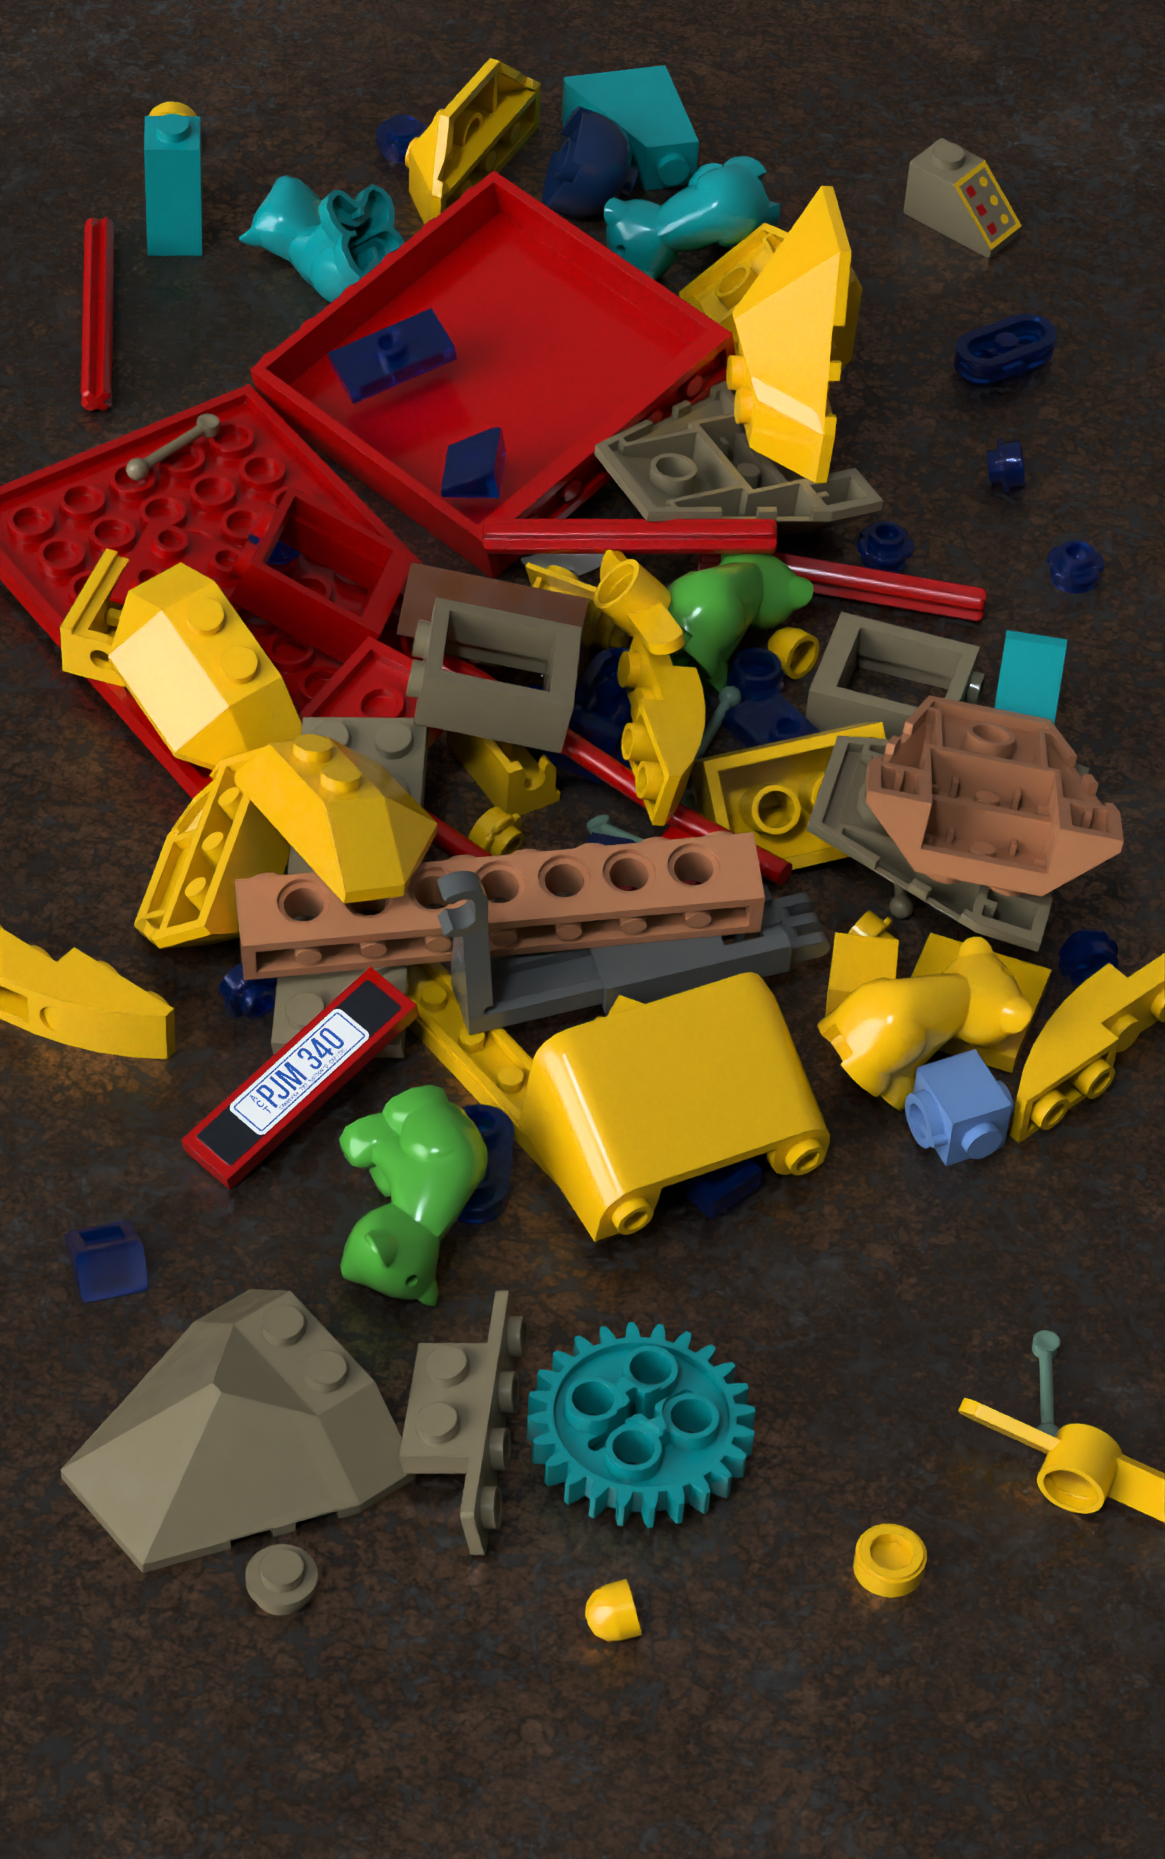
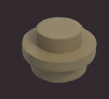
[245,1544,318,1615]

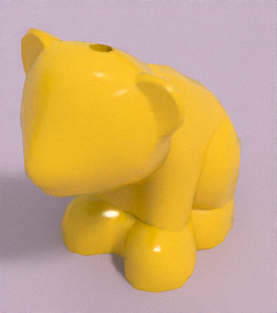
[817,937,1032,1112]

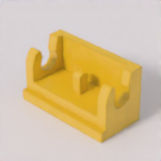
[60,549,129,687]
[446,731,560,816]

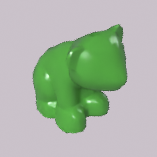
[667,554,814,696]
[339,1085,489,1307]

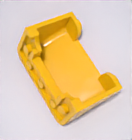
[519,972,830,1242]

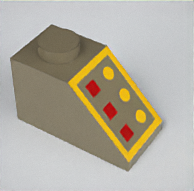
[903,137,1022,259]

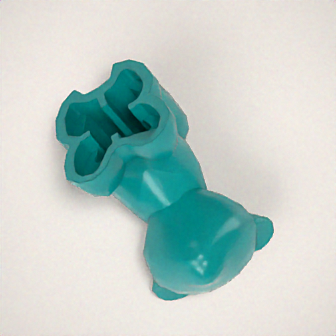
[604,156,780,281]
[239,175,404,303]

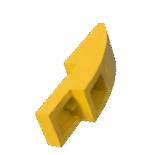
[617,632,705,826]
[0,925,176,1059]
[1010,953,1165,1143]

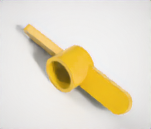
[593,550,685,655]
[958,1398,1165,1523]

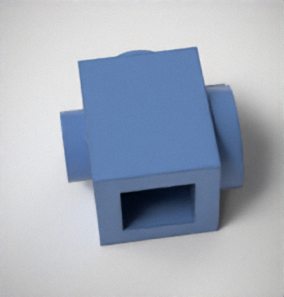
[905,1049,1014,1166]

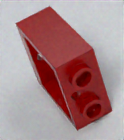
[229,486,417,663]

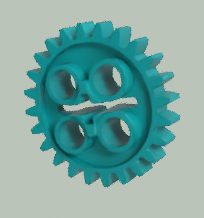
[526,1322,755,1528]

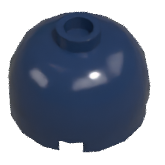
[542,106,638,219]

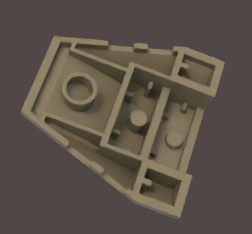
[594,381,884,535]
[806,736,1090,952]
[61,1289,417,1573]

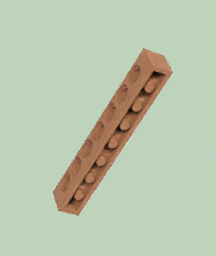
[235,831,765,980]

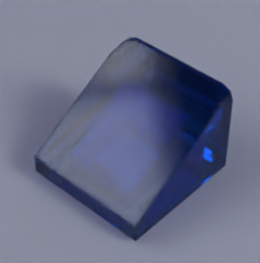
[441,427,507,498]
[64,1220,149,1302]

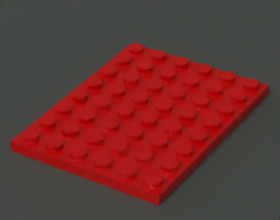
[0,384,507,799]

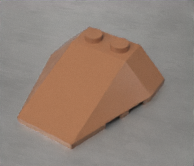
[866,695,1124,897]

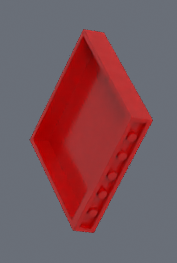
[250,171,736,579]

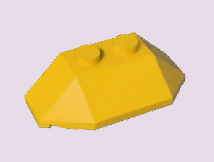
[405,58,541,225]
[108,562,302,770]
[235,734,437,904]
[133,747,290,949]

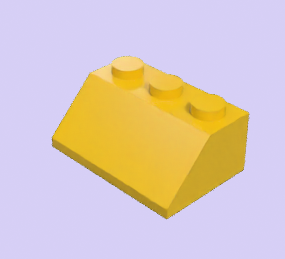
[691,722,886,877]

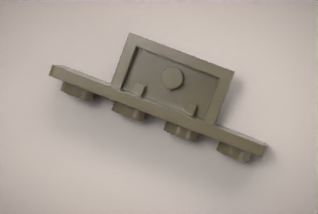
[399,1290,529,1555]

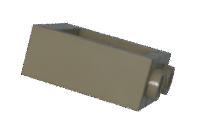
[406,597,582,753]
[804,612,986,739]

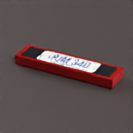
[181,966,419,1190]

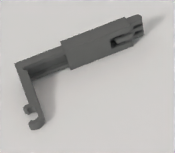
[437,871,830,1035]

